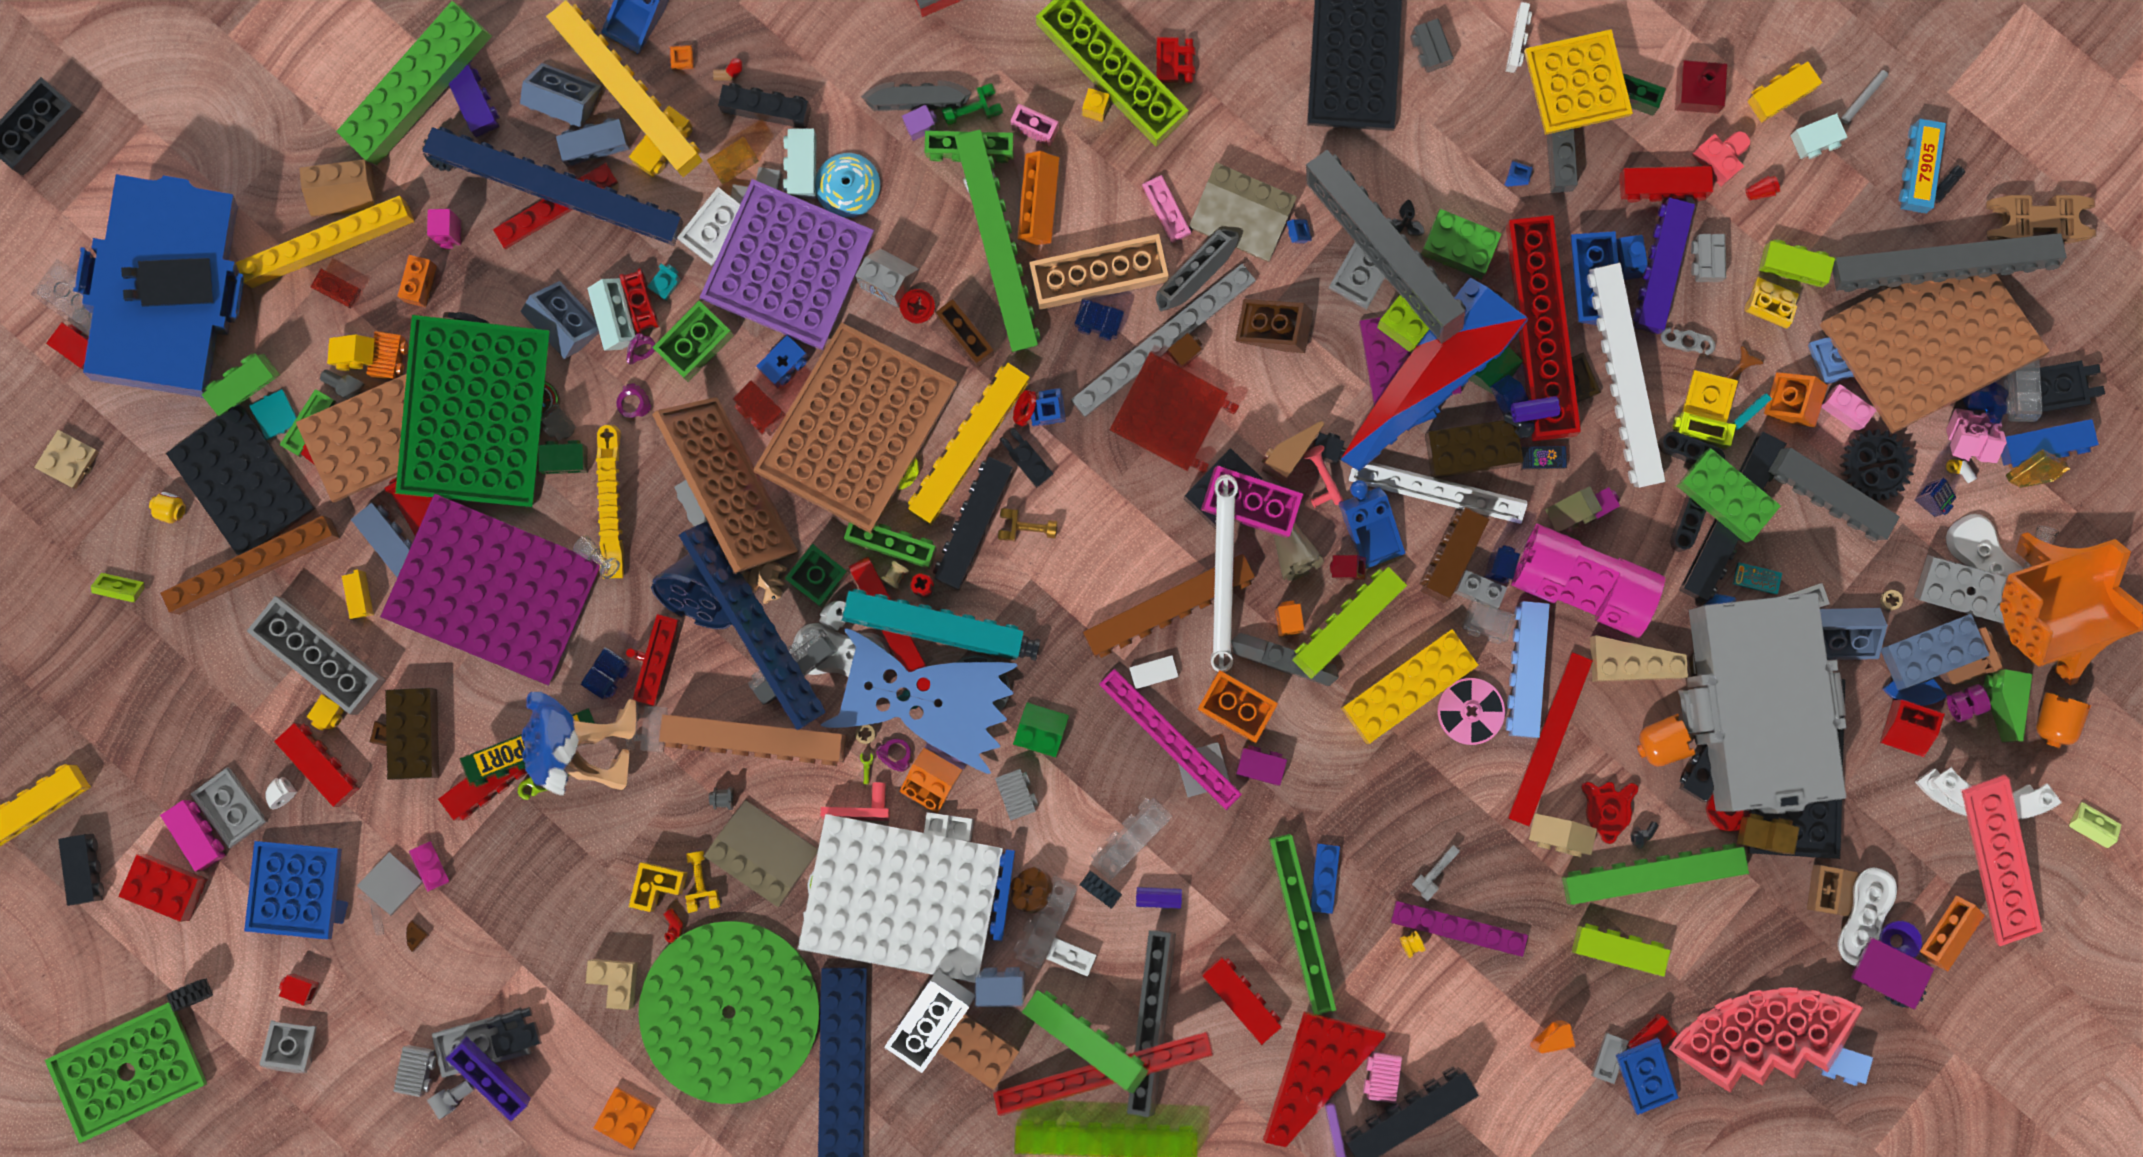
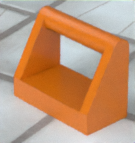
[1530,1020,1575,1053]

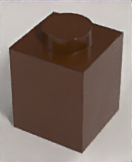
[1167,333,1202,369]

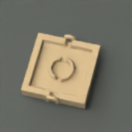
[34,430,99,490]

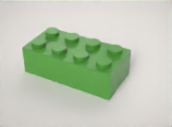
[1676,448,1781,543]

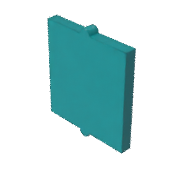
[250,389,297,440]

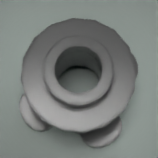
[709,787,734,810]

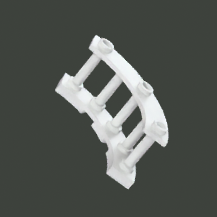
[1915,768,2062,819]

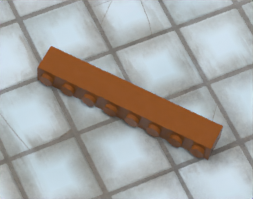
[160,515,340,615]
[1083,553,1255,658]

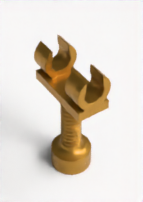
[997,508,1058,542]

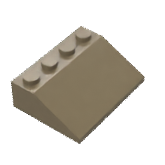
[1189,162,1297,262]
[704,800,818,907]

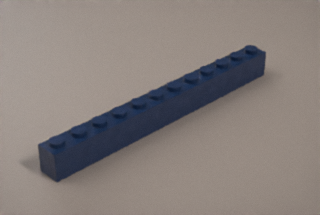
[422,127,684,246]

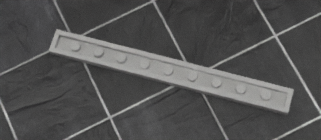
[1071,264,1256,417]

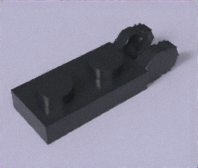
[999,428,1054,488]

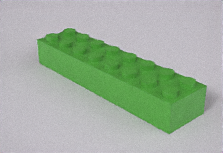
[336,1,492,165]

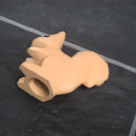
[741,561,787,604]

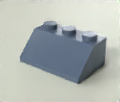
[520,63,601,127]
[520,281,599,359]
[1820,608,1888,660]

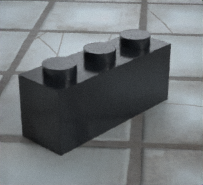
[58,834,104,906]

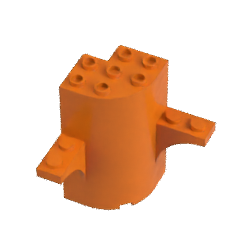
[2000,532,2143,686]

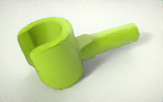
[860,752,874,784]

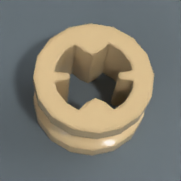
[1880,590,1903,611]
[855,725,876,744]

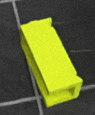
[1672,412,1736,449]

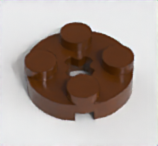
[1010,867,1053,914]

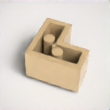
[1529,814,1597,857]
[586,959,638,1010]

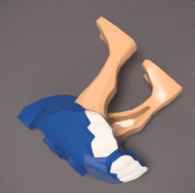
[522,692,636,795]

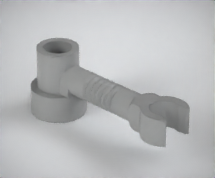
[1412,845,1460,901]

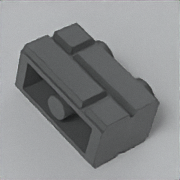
[1410,19,1454,73]

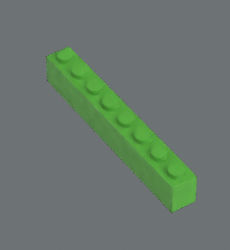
[1562,843,1749,905]

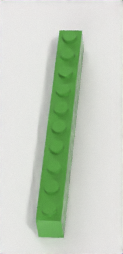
[955,129,1041,353]

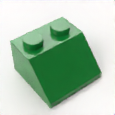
[1013,702,1069,758]

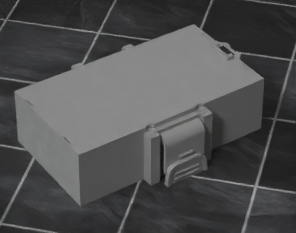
[1678,593,1846,813]

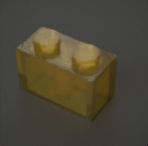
[707,137,759,184]

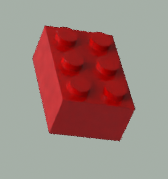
[118,854,208,922]

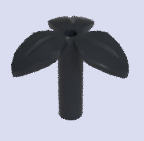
[1392,199,1425,236]

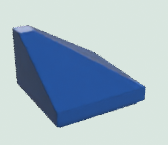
[1504,161,1533,187]

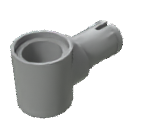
[427,1080,475,1120]

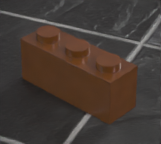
[935,299,995,368]

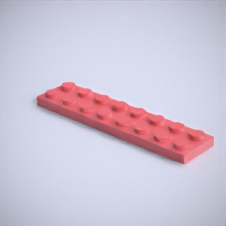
[1961,775,2043,946]

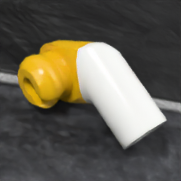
[1945,459,1977,483]

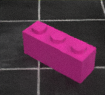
[160,800,226,872]

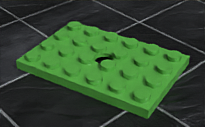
[45,1002,207,1143]

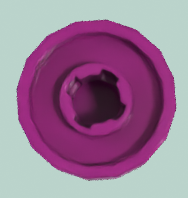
[1947,684,1991,722]

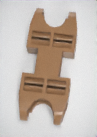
[1986,195,2096,243]

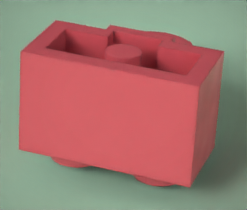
[1692,131,1750,187]

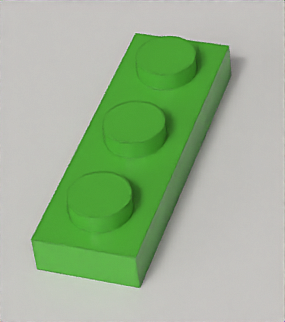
[280,389,336,457]

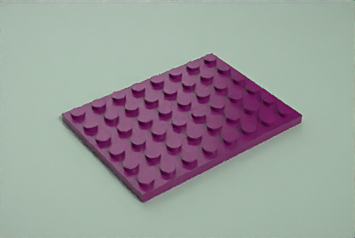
[380,494,602,686]

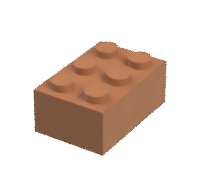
[937,1012,1020,1090]

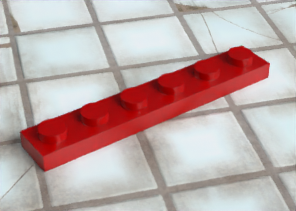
[493,162,618,250]

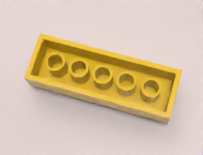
[1341,629,1479,744]

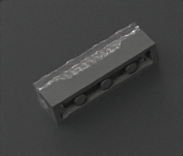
[747,629,838,705]

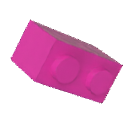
[427,209,461,249]

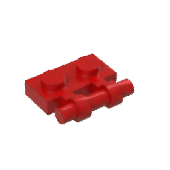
[1156,37,1196,83]

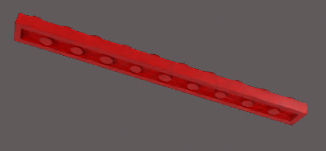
[993,1032,1214,1116]

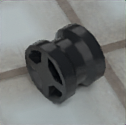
[1019,636,1041,661]

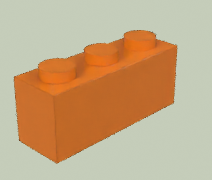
[1920,896,1985,972]

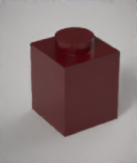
[1330,555,1366,580]

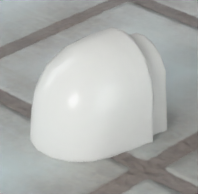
[819,601,845,631]
[266,777,298,810]

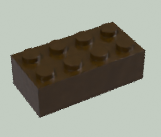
[1425,420,1524,478]
[385,688,439,780]

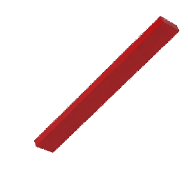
[1507,652,1593,827]

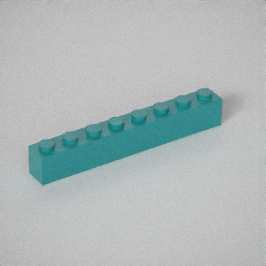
[841,589,1024,660]

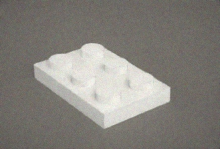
[677,187,740,266]

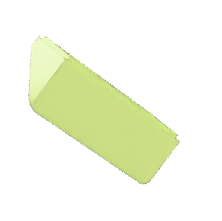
[2069,802,2121,848]

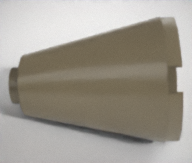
[1273,522,1324,581]

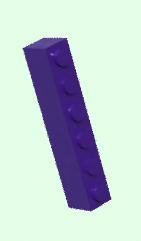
[1632,198,1695,335]

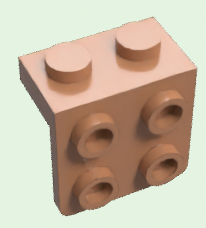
[1946,627,2003,685]

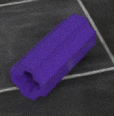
[1511,396,1560,423]
[1136,887,1182,909]

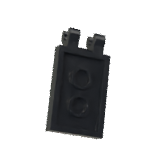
[121,258,213,307]
[2013,360,2105,416]

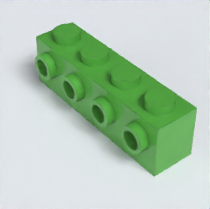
[925,131,1014,163]
[844,522,937,569]

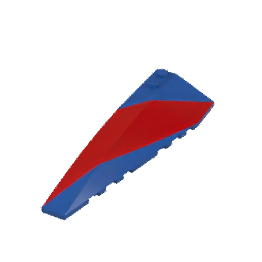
[1341,277,1528,471]

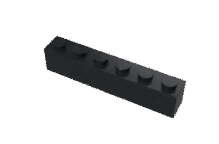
[933,457,1014,590]

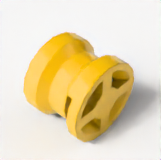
[1399,930,1425,958]

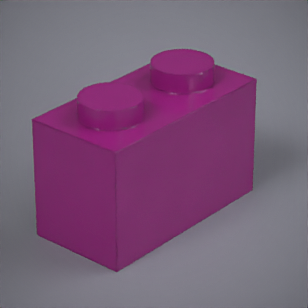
[1236,745,1287,786]

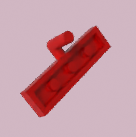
[626,614,680,706]

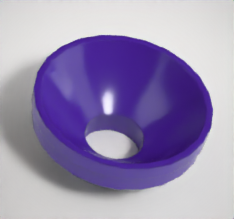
[1879,921,1922,958]

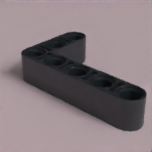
[1658,431,1725,552]

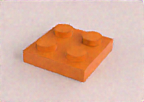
[593,1087,656,1150]

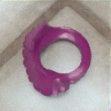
[626,333,655,365]
[616,383,651,418]
[876,739,911,772]

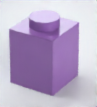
[902,105,938,141]

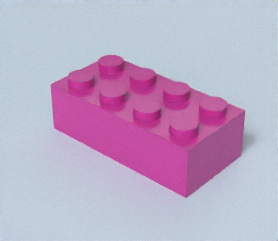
[1201,466,1303,538]

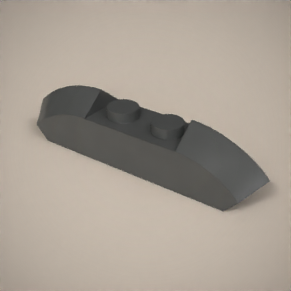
[861,80,972,111]
[1155,229,1239,312]
[1231,633,1339,686]

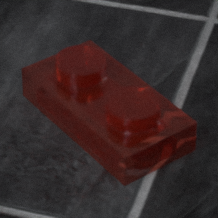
[310,268,361,309]

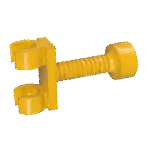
[685,851,720,913]

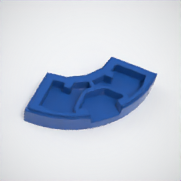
[1882,679,1947,706]

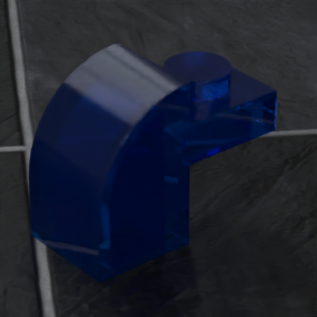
[1962,382,2009,423]

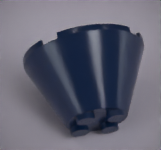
[651,554,732,629]

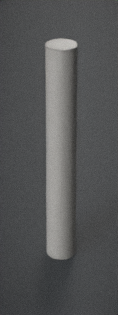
[1840,70,1888,125]

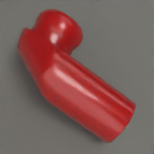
[663,908,683,943]

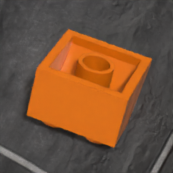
[1764,372,1828,427]

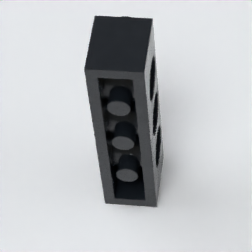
[1679,744,1714,802]

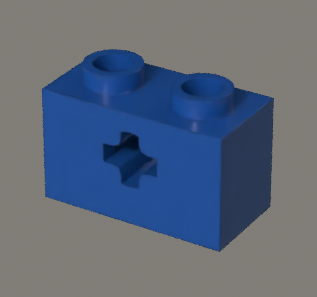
[756,335,808,388]

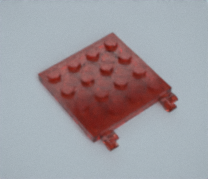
[1109,352,1239,473]

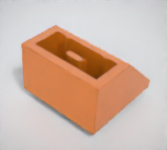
[899,748,962,814]

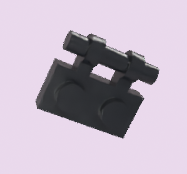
[486,1007,542,1058]

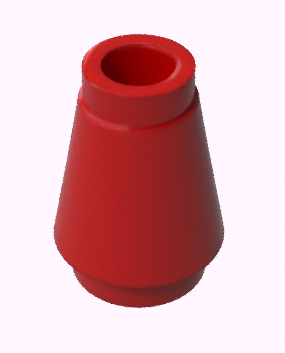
[1745,175,1781,201]

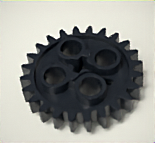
[1839,429,1915,502]

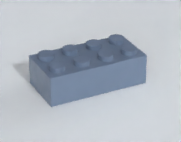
[1881,614,1990,690]
[976,967,1025,1006]

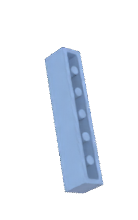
[1506,601,1550,738]

